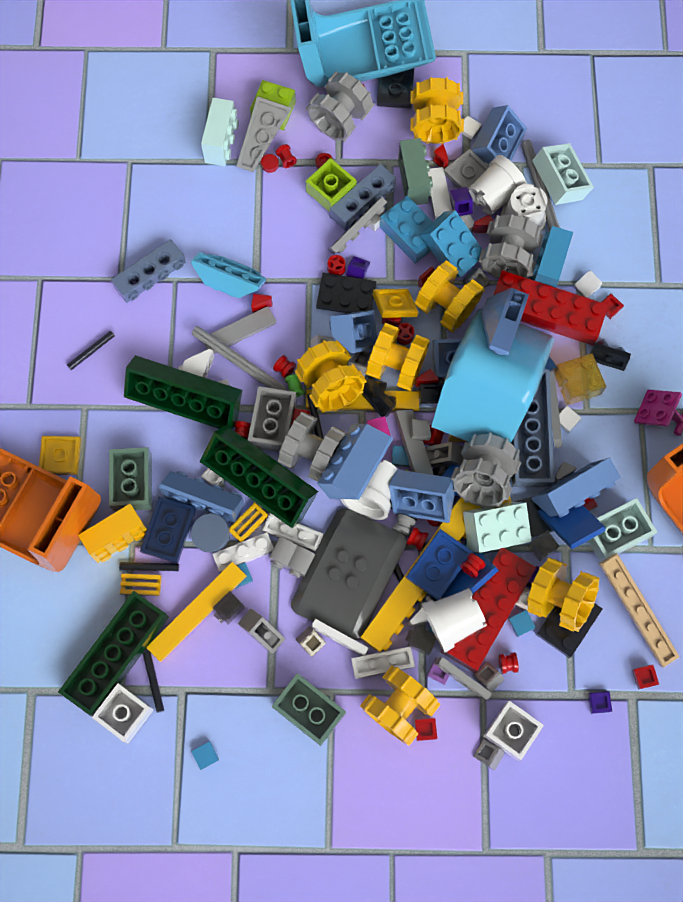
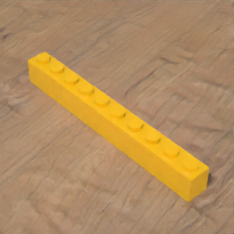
[361,497,481,653]

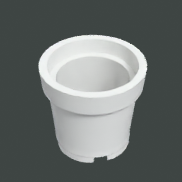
[468,155,527,216]
[500,184,547,234]
[341,460,398,520]
[421,588,487,653]

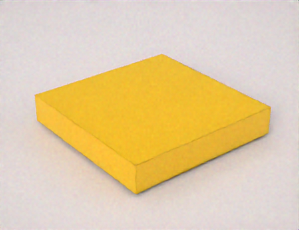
[372,289,418,318]
[39,436,81,475]

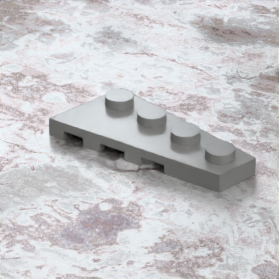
[236,96,291,172]

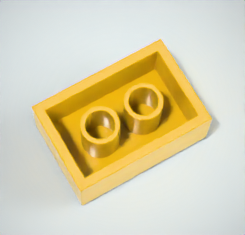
[78,504,147,563]

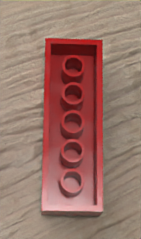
[493,270,608,346]
[440,548,536,673]

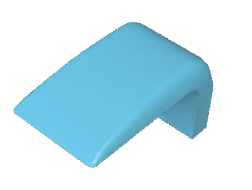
[290,0,436,88]
[431,309,555,443]

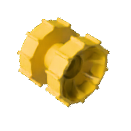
[410,77,464,144]
[414,260,485,333]
[366,323,430,391]
[294,340,367,413]
[527,558,600,632]
[360,665,441,746]

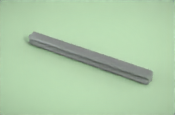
[521,140,560,231]
[192,326,287,390]

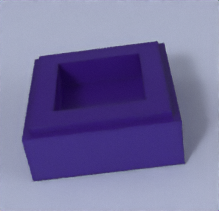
[588,691,613,714]

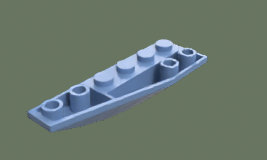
[481,288,529,356]

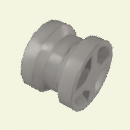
[392,514,416,537]

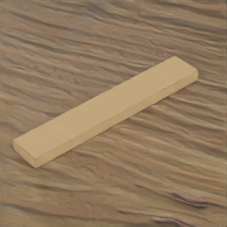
[598,553,680,668]

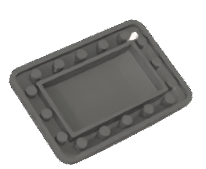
[291,508,407,640]

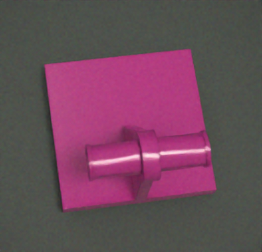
[634,389,683,436]

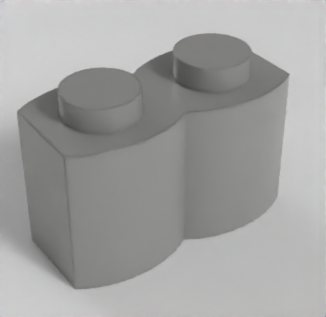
[269,537,315,578]

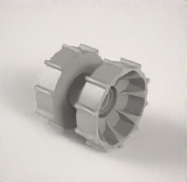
[306,71,374,142]
[479,214,543,278]
[277,412,347,482]
[451,432,521,509]

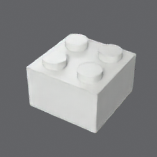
[92,683,154,744]
[483,701,544,761]

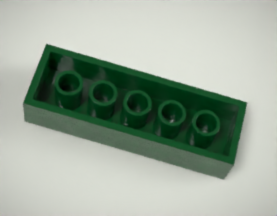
[124,355,243,429]
[199,425,319,528]
[58,591,169,717]

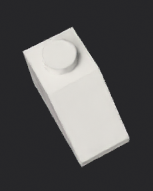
[178,349,214,378]

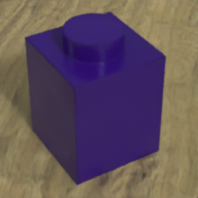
[449,187,473,216]

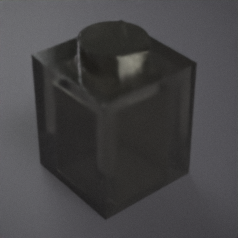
[528,530,560,562]
[213,591,245,624]
[405,626,436,656]

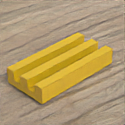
[229,502,269,543]
[120,574,162,596]

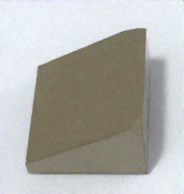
[296,626,326,657]

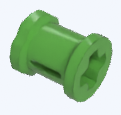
[284,374,305,398]

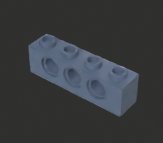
[330,164,396,231]
[111,239,186,303]

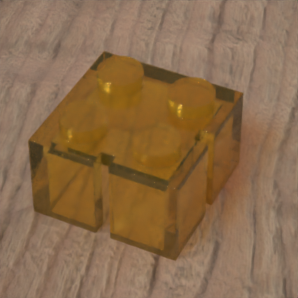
[553,353,607,406]

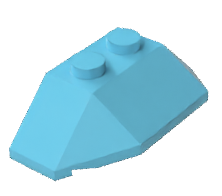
[191,252,266,298]

